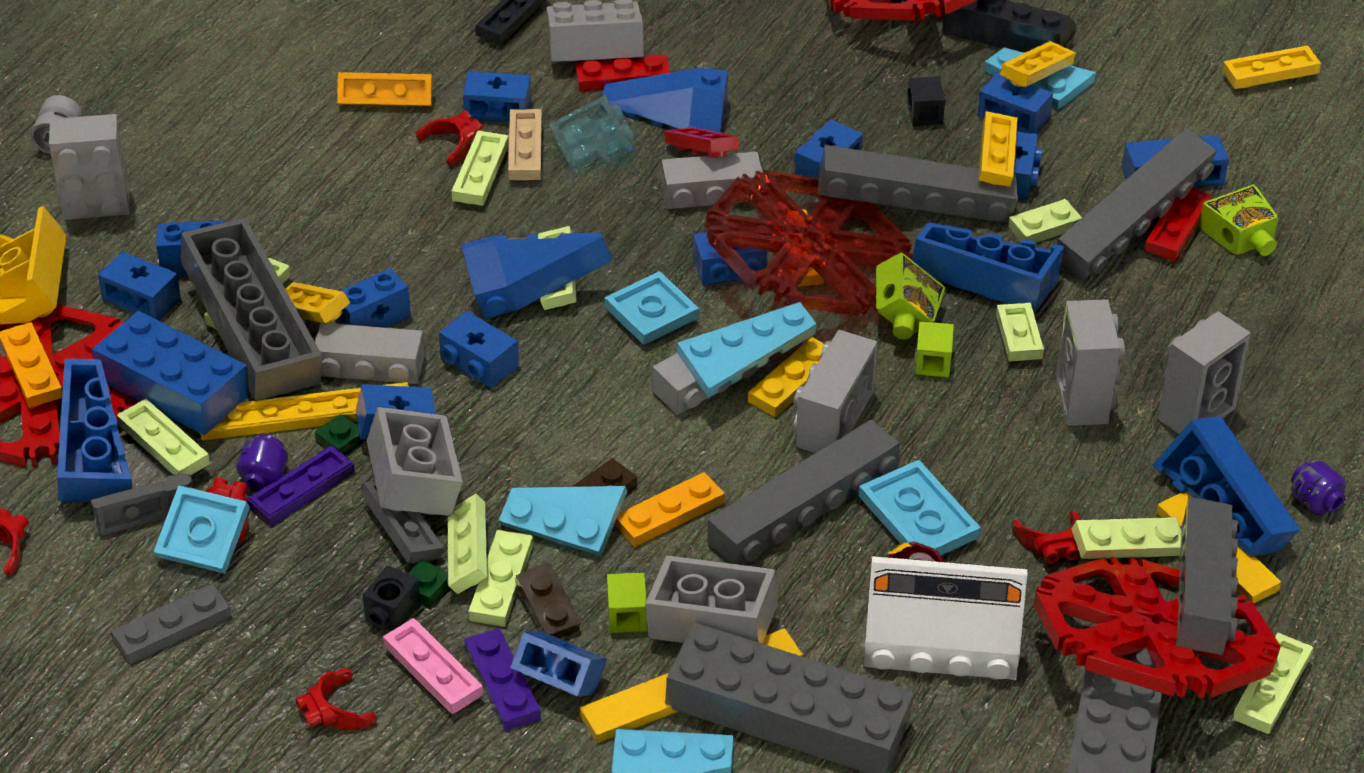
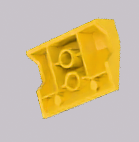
[0,206,66,324]

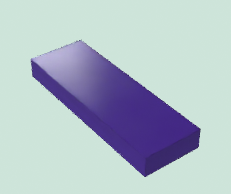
[247,445,355,527]

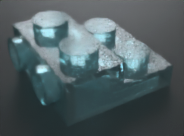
[550,95,635,171]

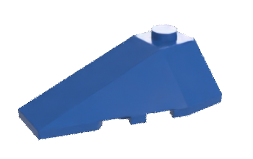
[600,68,728,132]
[462,232,612,319]

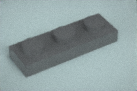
[361,481,444,564]
[111,583,232,665]

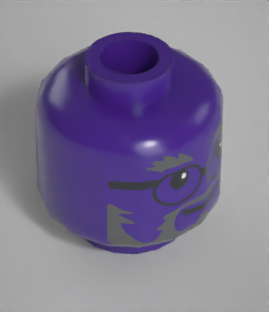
[236,434,288,490]
[1291,461,1346,515]

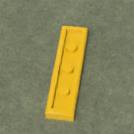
[1156,492,1281,604]

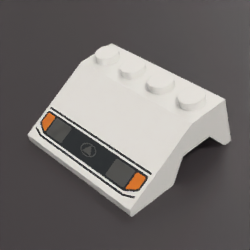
[863,556,1027,680]

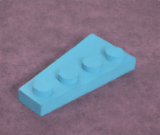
[677,302,817,398]

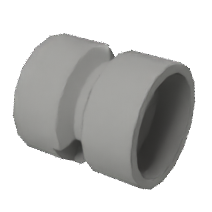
[31,95,83,155]

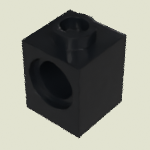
[907,76,945,126]
[363,566,421,631]

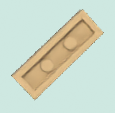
[508,109,542,181]

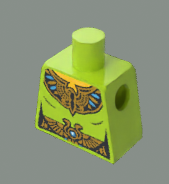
[1199,184,1278,256]
[876,252,945,339]

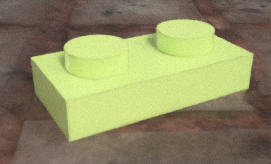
[1008,199,1082,243]
[996,303,1044,361]

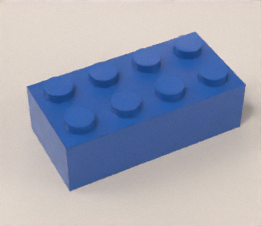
[92,311,250,435]

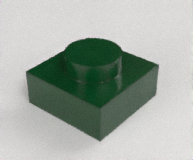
[315,414,366,456]
[408,559,449,608]

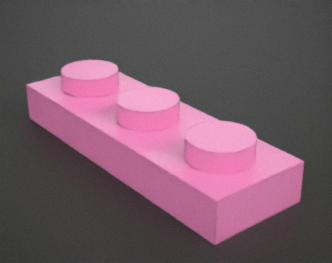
[383,618,483,715]

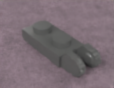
[91,473,193,536]

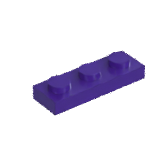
[464,628,541,731]

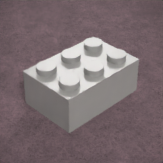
[547,0,644,62]
[49,114,130,220]
[1056,299,1125,426]
[1158,311,1251,434]
[792,329,878,453]
[367,407,463,516]
[645,555,778,644]

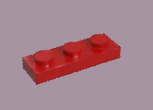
[575,55,671,92]
[664,127,739,157]
[1144,188,1212,261]

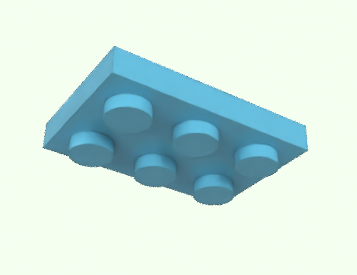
[859,460,981,555]

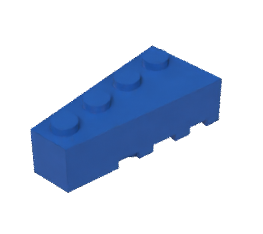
[912,222,1064,313]
[57,358,132,502]
[1152,416,1301,557]

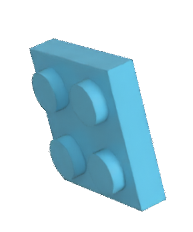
[605,271,699,345]
[154,485,250,574]

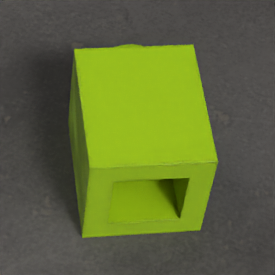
[915,321,954,377]
[607,573,647,633]

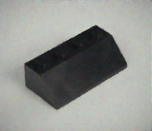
[942,0,1076,53]

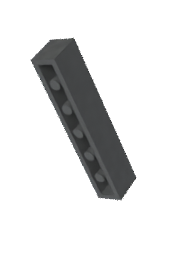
[1056,127,1216,281]
[818,145,1018,223]
[707,420,900,565]
[1176,497,1238,655]

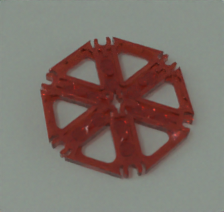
[705,170,913,316]

